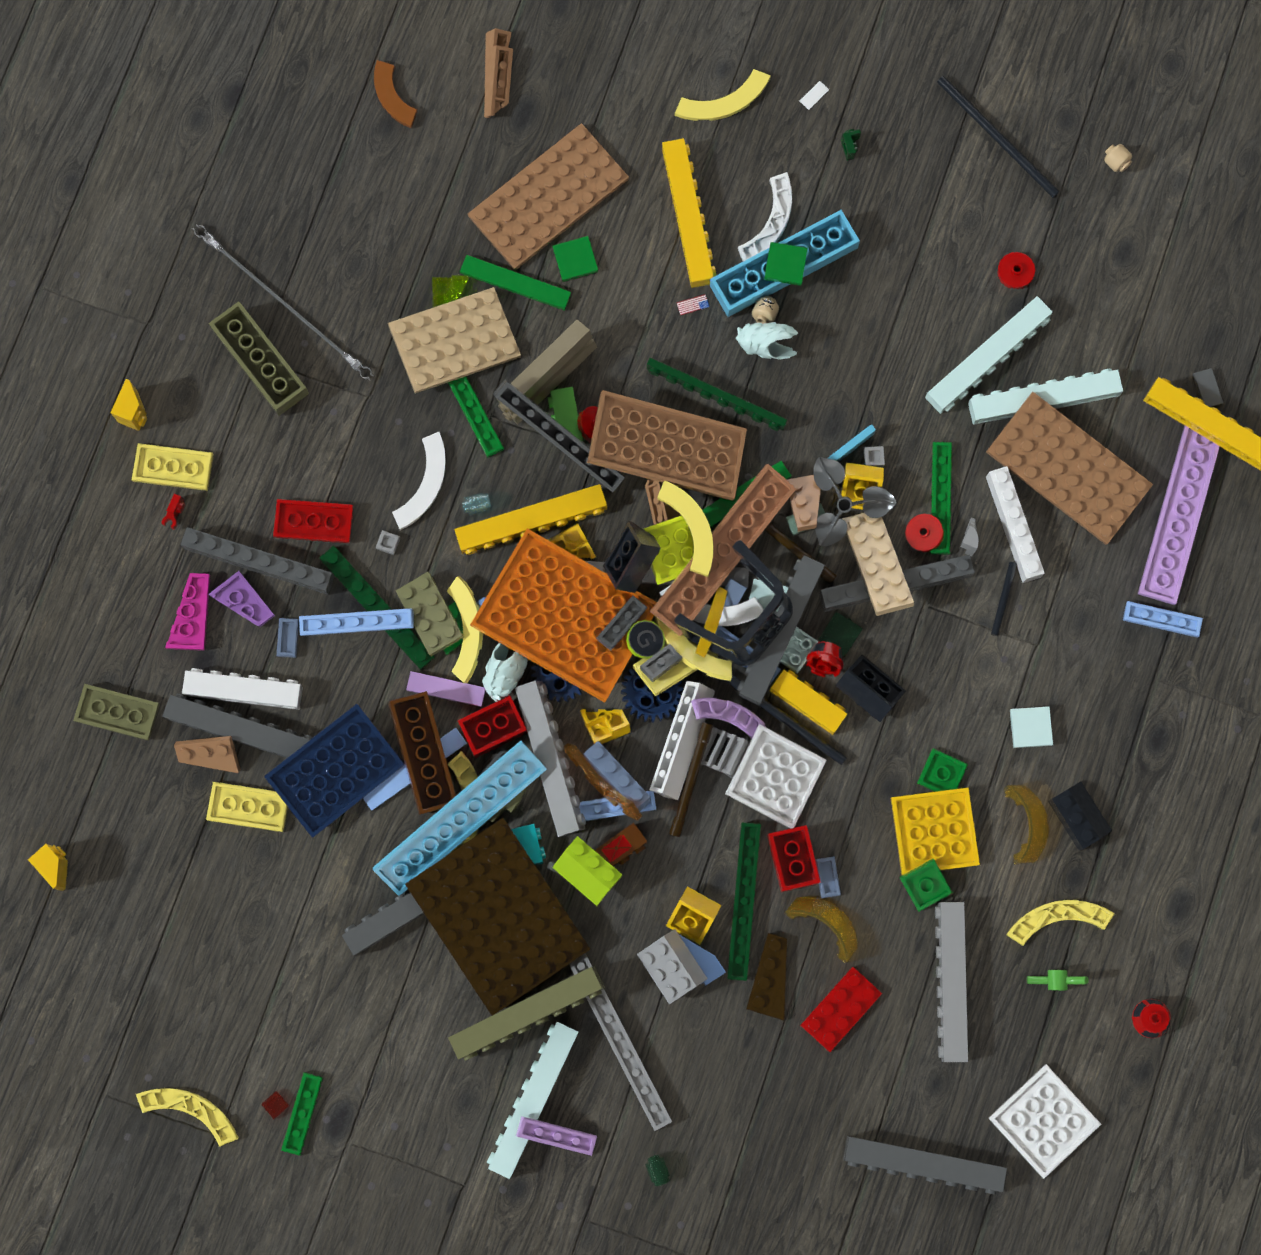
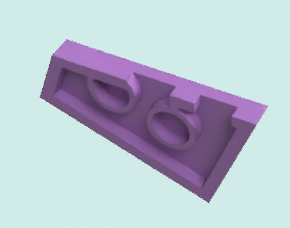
[208,571,275,628]

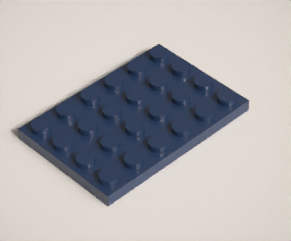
[264,704,405,838]

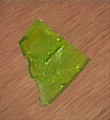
[432,275,469,308]

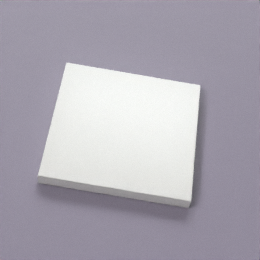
[725,725,827,829]
[989,1064,1101,1179]

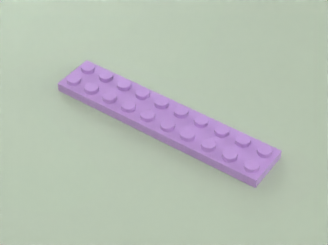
[1138,426,1220,605]

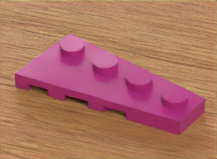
[165,573,210,651]

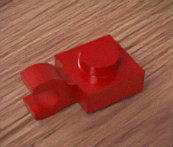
[162,493,185,530]

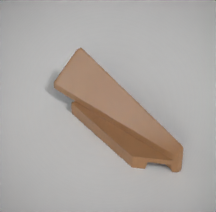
[484,28,513,118]
[645,479,681,525]

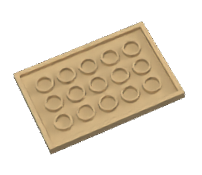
[388,287,521,394]

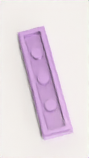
[406,671,486,707]
[516,1116,597,1156]

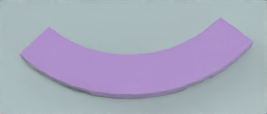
[691,698,767,739]

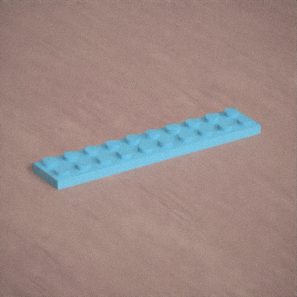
[373,741,547,896]

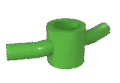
[1027,970,1089,991]

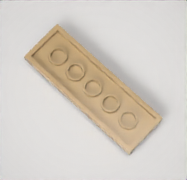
[842,513,914,616]

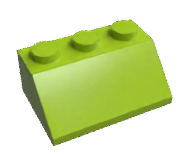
[552,836,622,906]

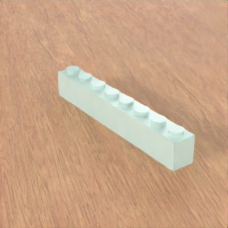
[925,296,1053,414]
[968,369,1123,425]
[487,1022,579,1179]

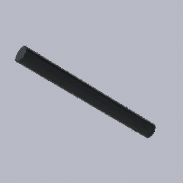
[991,562,1017,636]

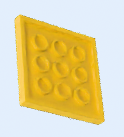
[891,788,980,875]

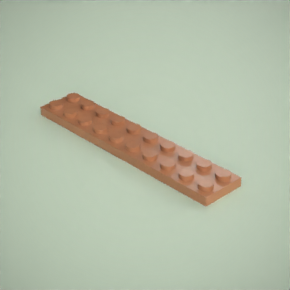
[650,464,796,636]

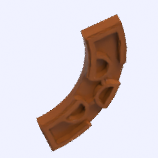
[374,60,417,128]

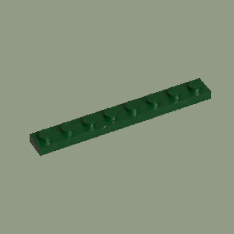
[647,358,787,431]
[319,545,435,670]
[727,822,761,981]

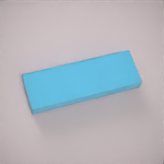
[828,425,876,462]

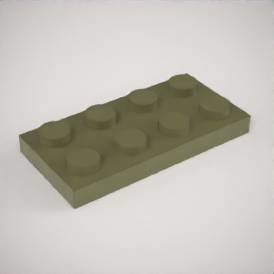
[396,572,464,657]
[73,684,160,741]

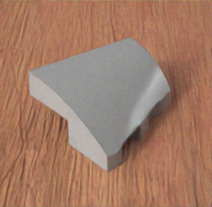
[960,517,979,556]

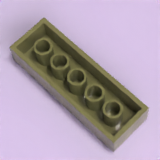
[209,301,309,416]

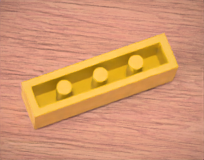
[770,670,847,735]

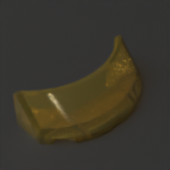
[1004,785,1049,865]
[784,897,858,963]

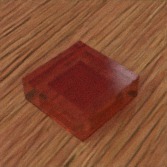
[261,1091,290,1119]

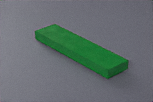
[281,1072,323,1156]

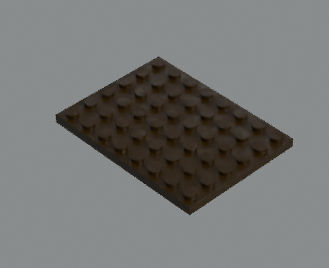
[405,818,590,1016]

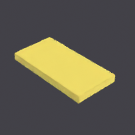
[132,443,214,491]
[633,634,718,696]
[206,782,288,832]

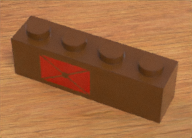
[594,822,647,867]

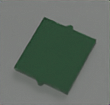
[818,612,863,657]

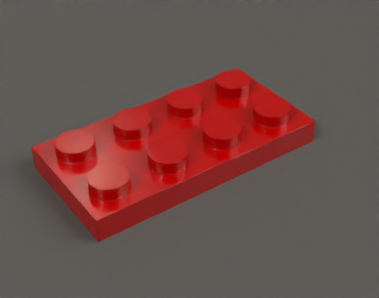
[273,499,354,543]
[800,967,882,1052]

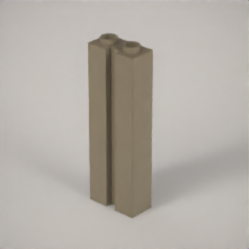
[497,320,597,425]

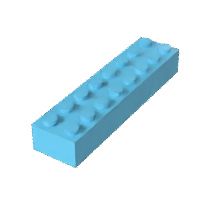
[710,210,860,317]

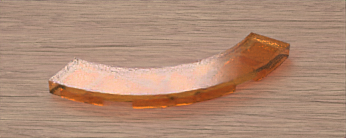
[564,743,642,820]

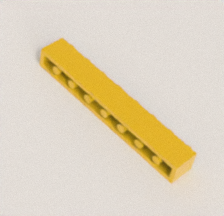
[662,138,716,288]
[1143,377,1261,471]
[454,484,607,555]

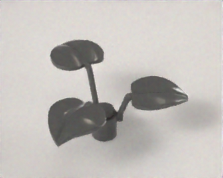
[813,457,896,546]

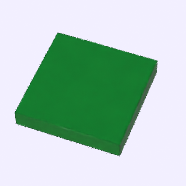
[552,236,598,282]
[764,242,808,286]
[917,748,968,792]
[899,859,953,912]

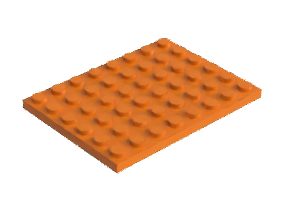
[470,528,657,703]

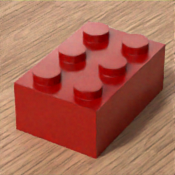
[458,696,528,758]
[767,825,821,893]

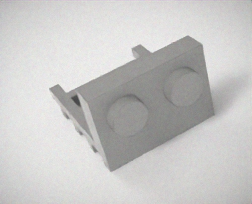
[692,727,750,779]

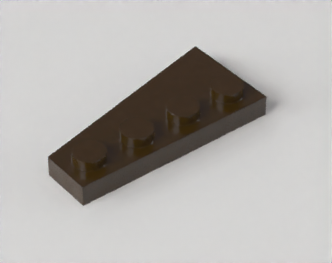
[746,933,787,1021]

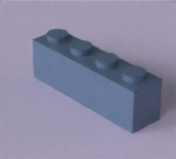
[584,741,650,815]

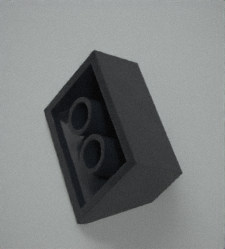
[603,521,661,593]
[836,655,906,722]
[1048,781,1112,851]

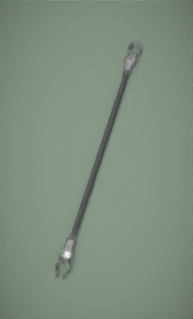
[192,224,374,380]

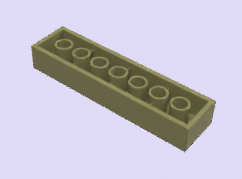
[448,966,605,1061]

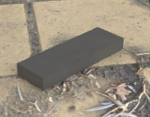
[596,596,648,651]

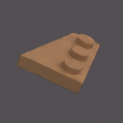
[787,475,821,532]
[174,736,241,773]

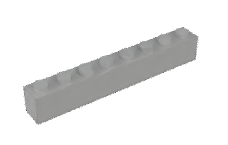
[515,681,586,837]
[935,902,968,1062]

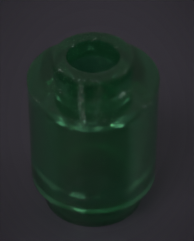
[645,1155,670,1186]

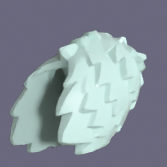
[736,322,798,360]
[482,643,528,702]

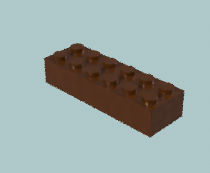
[388,691,456,815]

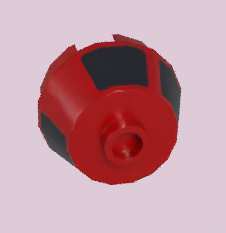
[806,641,844,677]
[1132,999,1171,1039]

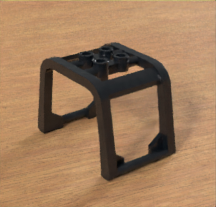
[674,540,793,666]

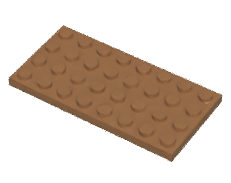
[468,123,629,270]
[587,390,747,501]
[986,392,1153,545]

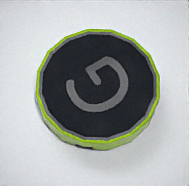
[626,620,665,659]

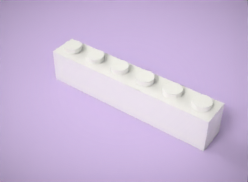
[986,466,1044,583]
[182,668,303,710]
[650,681,715,800]

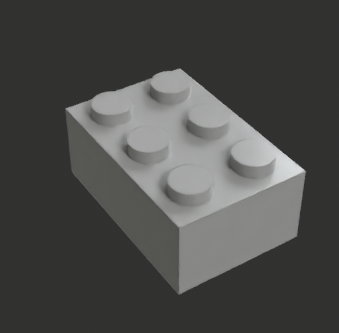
[637,929,708,1004]

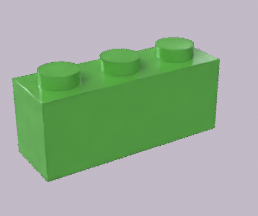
[547,387,583,442]

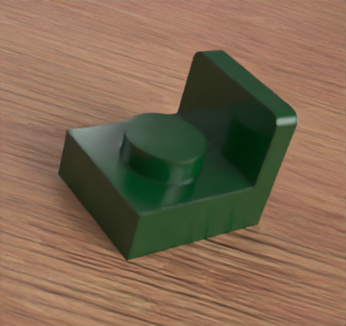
[841,129,861,161]

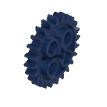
[531,664,582,702]
[621,669,683,723]

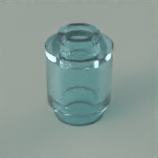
[462,492,491,516]

